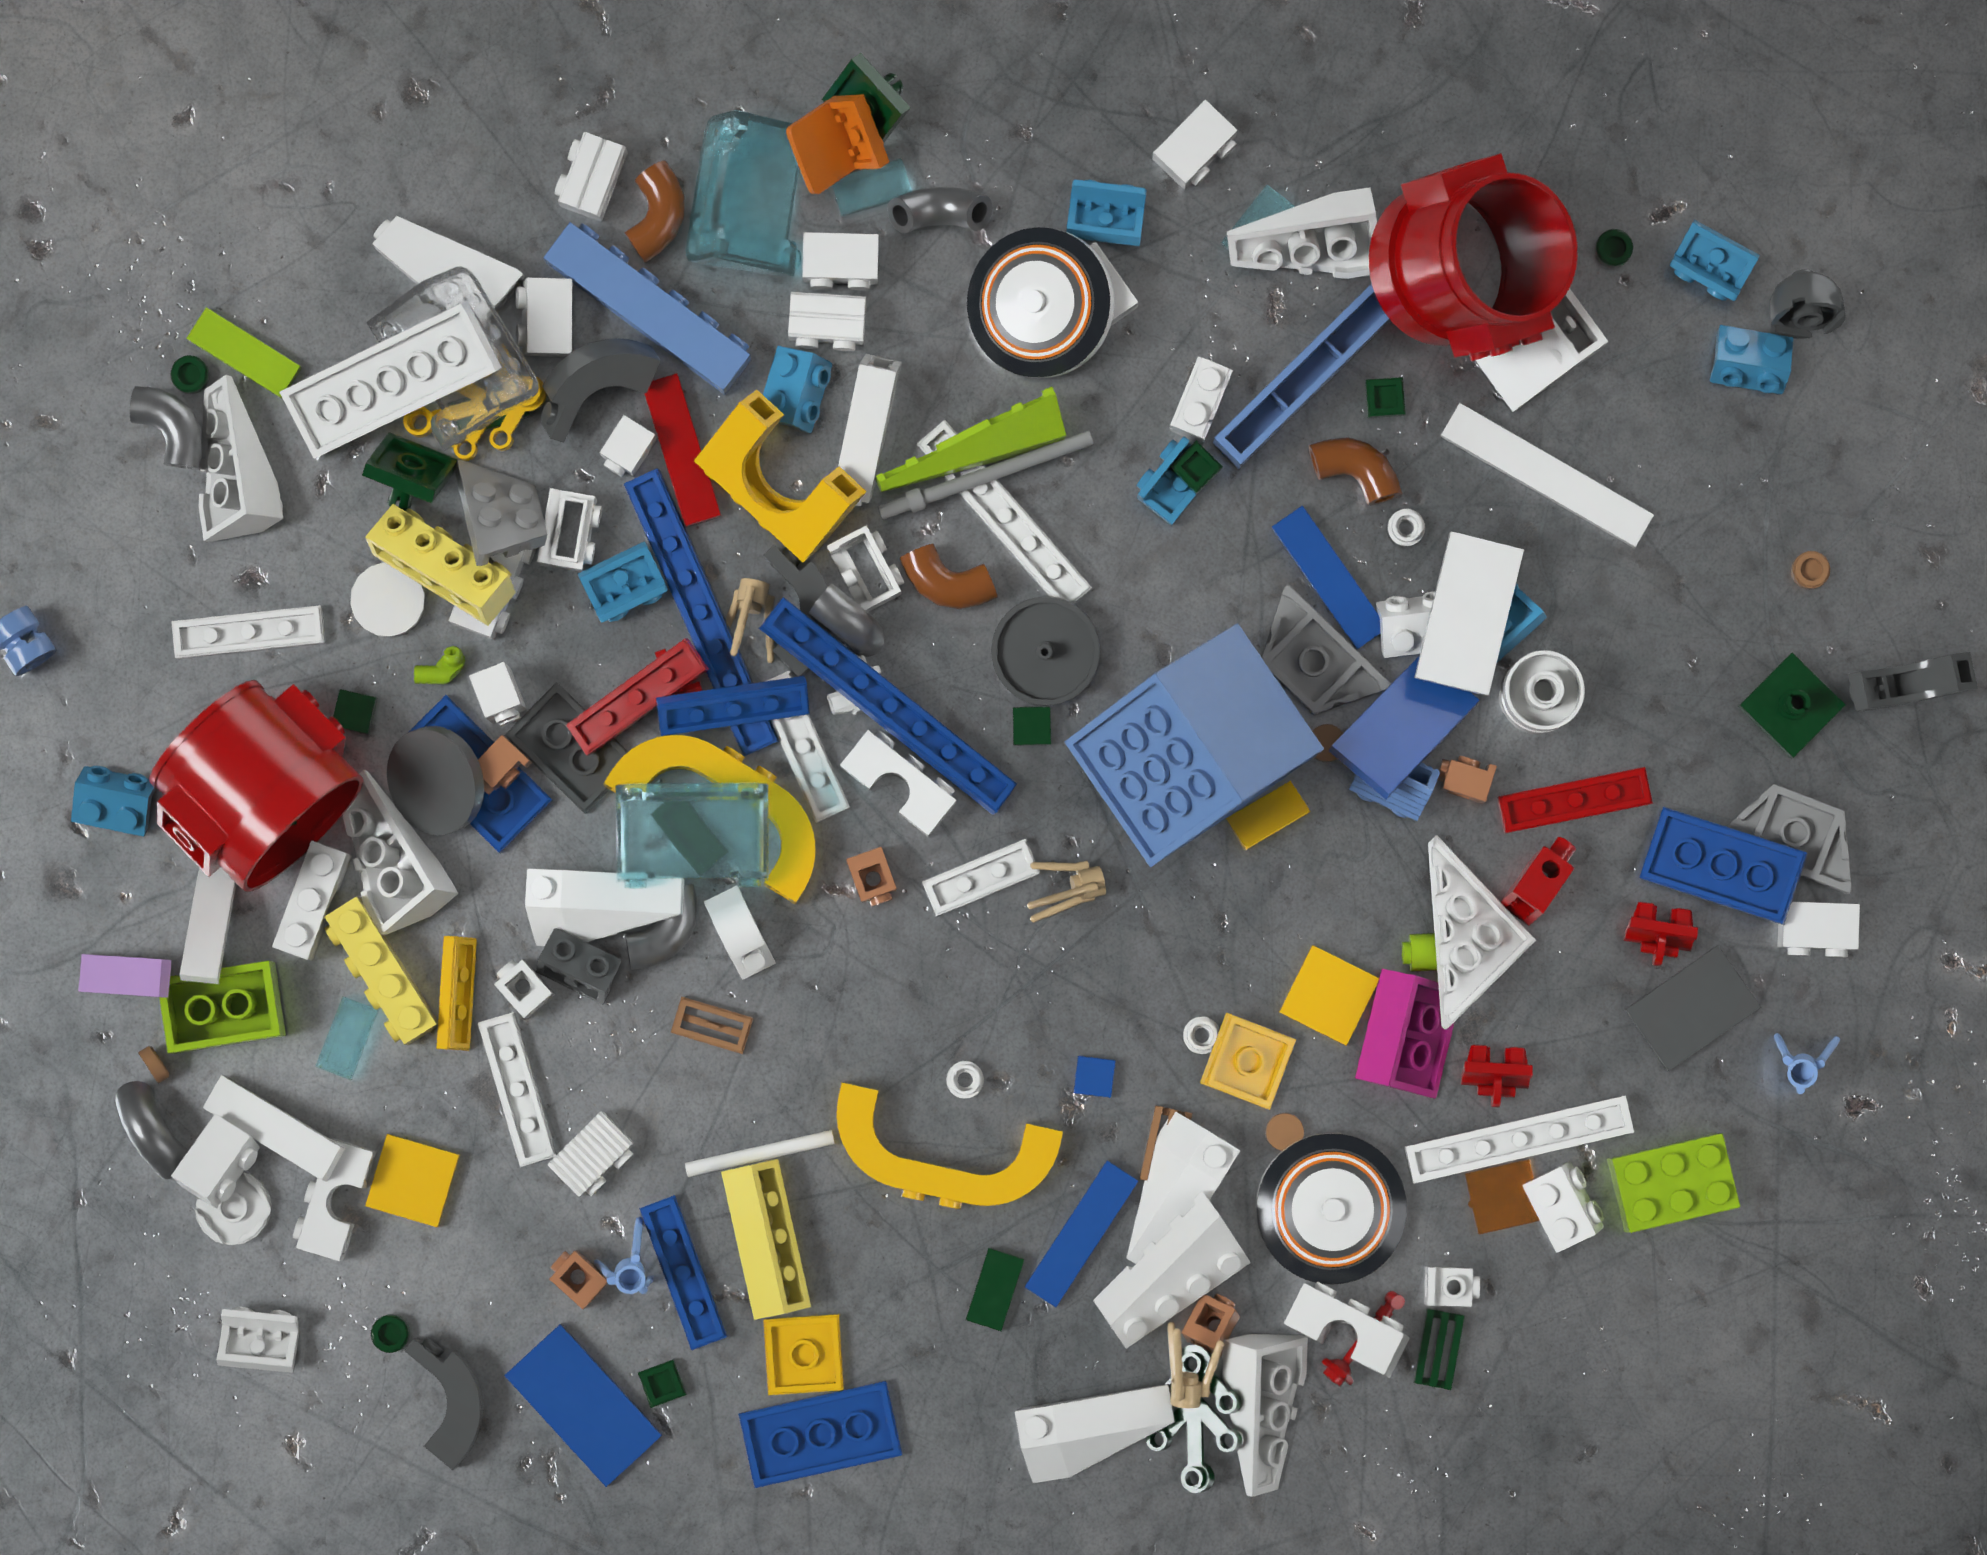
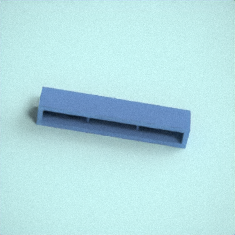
[543,222,752,395]
[1212,283,1391,470]

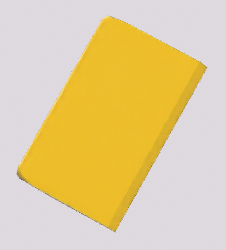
[1226,780,1311,851]

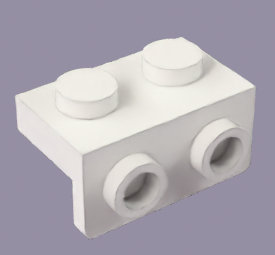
[1376,591,1435,658]
[1522,1161,1604,1253]
[217,1307,300,1373]

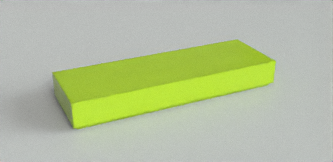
[186,307,302,399]

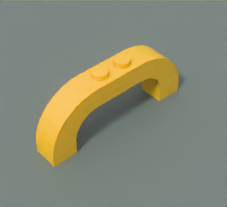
[604,735,815,905]
[837,1083,1063,1210]

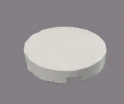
[350,562,426,637]
[195,1171,272,1245]

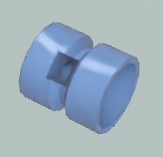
[0,606,57,676]

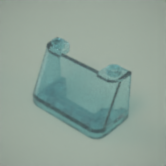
[686,110,801,277]
[616,783,769,889]

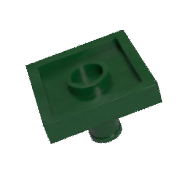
[822,53,911,143]
[362,432,458,511]
[1738,652,1846,759]

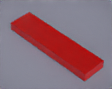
[644,373,721,527]
[566,638,709,756]
[1497,767,1653,834]

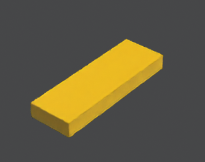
[436,936,477,1051]

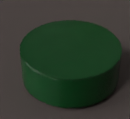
[1595,229,1633,268]
[170,355,210,394]
[371,1314,410,1353]

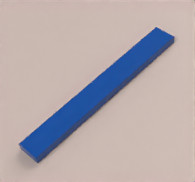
[624,468,779,757]
[759,597,1017,815]

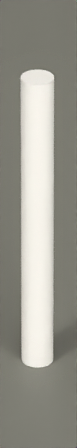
[685,1130,835,1177]

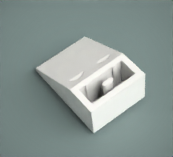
[1475,288,1608,412]

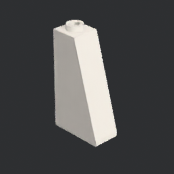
[372,215,526,330]
[838,354,902,506]

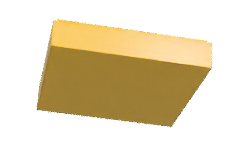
[1279,945,1379,1046]
[1200,1013,1296,1110]
[365,1134,460,1228]
[763,1314,844,1395]

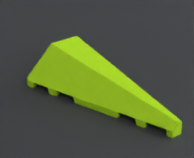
[875,386,1066,492]

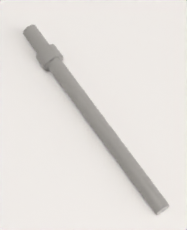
[878,431,1094,520]

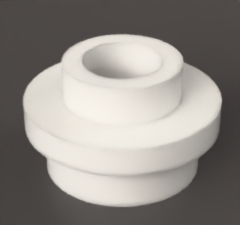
[1387,509,1425,547]
[1183,1017,1220,1054]
[946,1061,984,1099]

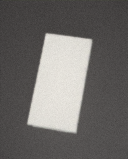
[1414,531,1524,696]

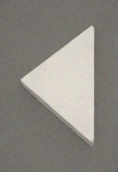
[1428,835,1536,1030]

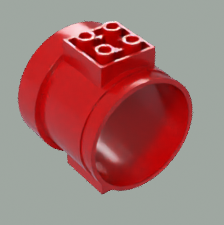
[1369,153,1578,361]
[149,680,363,892]

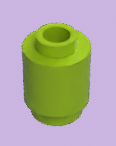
[1401,933,1437,972]

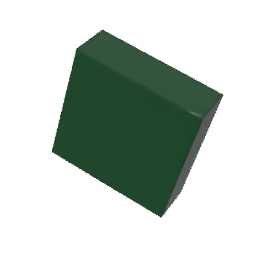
[1365,377,1406,418]
[1170,440,1223,494]
[333,689,378,735]
[1013,707,1051,746]
[638,1359,687,1408]

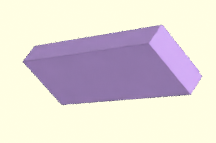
[78,954,171,998]

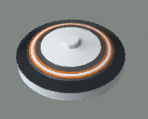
[967,227,1114,378]
[1255,1133,1407,1285]

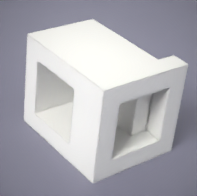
[494,959,555,1019]
[1424,1266,1480,1307]

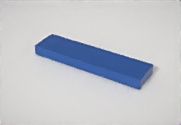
[1271,505,1381,650]
[656,676,810,736]
[1024,1161,1138,1307]
[639,1195,728,1350]

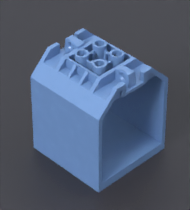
[1065,623,1324,868]

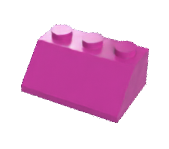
[1355,969,1455,1099]

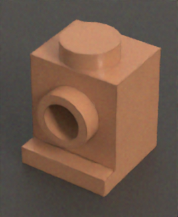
[478,735,532,794]
[1437,756,1497,804]
[846,847,897,907]
[549,1250,608,1309]
[1181,1294,1240,1358]

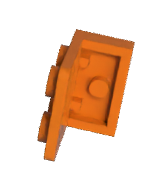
[786,94,890,194]

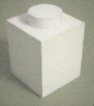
[599,415,658,477]

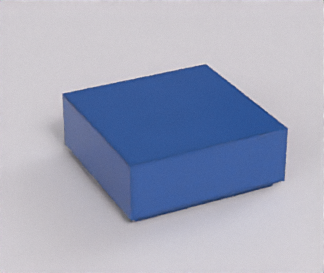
[1074,1056,1116,1098]

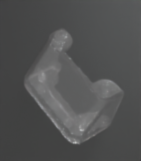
[366,266,539,451]

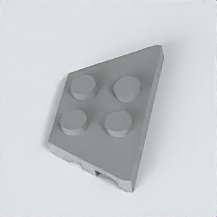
[455,460,547,566]
[1262,584,1391,715]
[1727,784,1852,895]

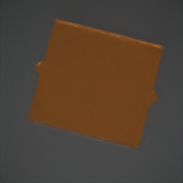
[1464,1159,1540,1234]

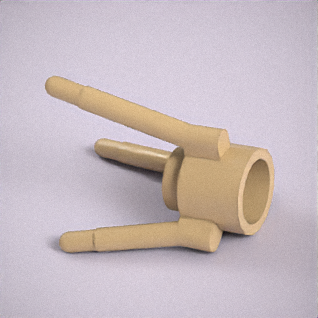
[725,578,775,663]
[1027,861,1106,922]
[1168,1322,1224,1409]

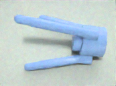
[1774,1033,1840,1094]
[594,1217,653,1294]

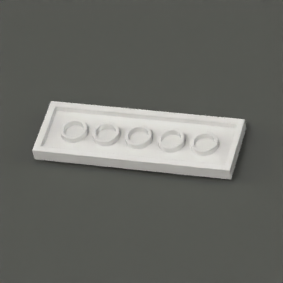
[280,300,502,459]

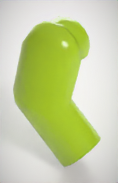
[414,646,465,684]

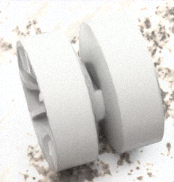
[1499,651,1585,734]

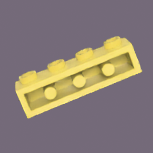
[365,504,516,626]
[324,896,438,1045]
[721,1159,811,1320]

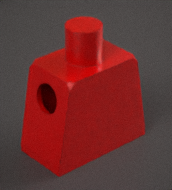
[1500,837,1576,926]

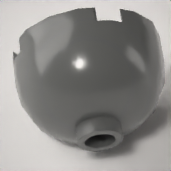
[1770,269,1846,339]

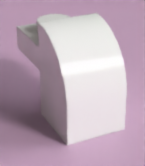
[704,885,776,980]

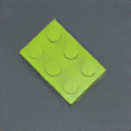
[159,961,286,1054]
[1607,1133,1740,1233]

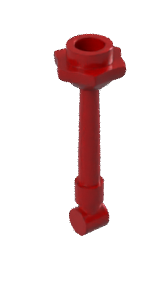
[1322,1291,1405,1387]

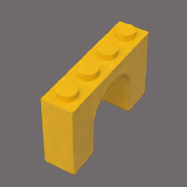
[694,390,867,563]

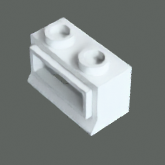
[537,488,602,572]
[827,525,905,612]

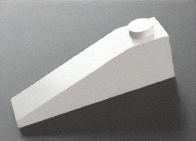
[1226,187,1377,279]
[199,375,283,542]
[342,770,459,935]
[525,869,685,946]
[1126,1112,1240,1264]
[1222,1334,1308,1497]
[1015,1384,1175,1483]

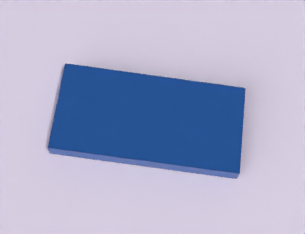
[1329,655,1480,799]
[408,695,553,853]
[1639,807,1808,925]
[504,1324,662,1487]
[739,1381,903,1488]

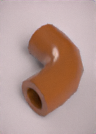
[624,160,684,263]
[1309,437,1403,505]
[900,543,998,609]

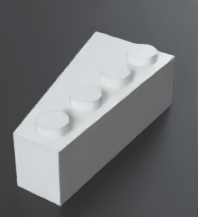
[1093,1191,1251,1349]

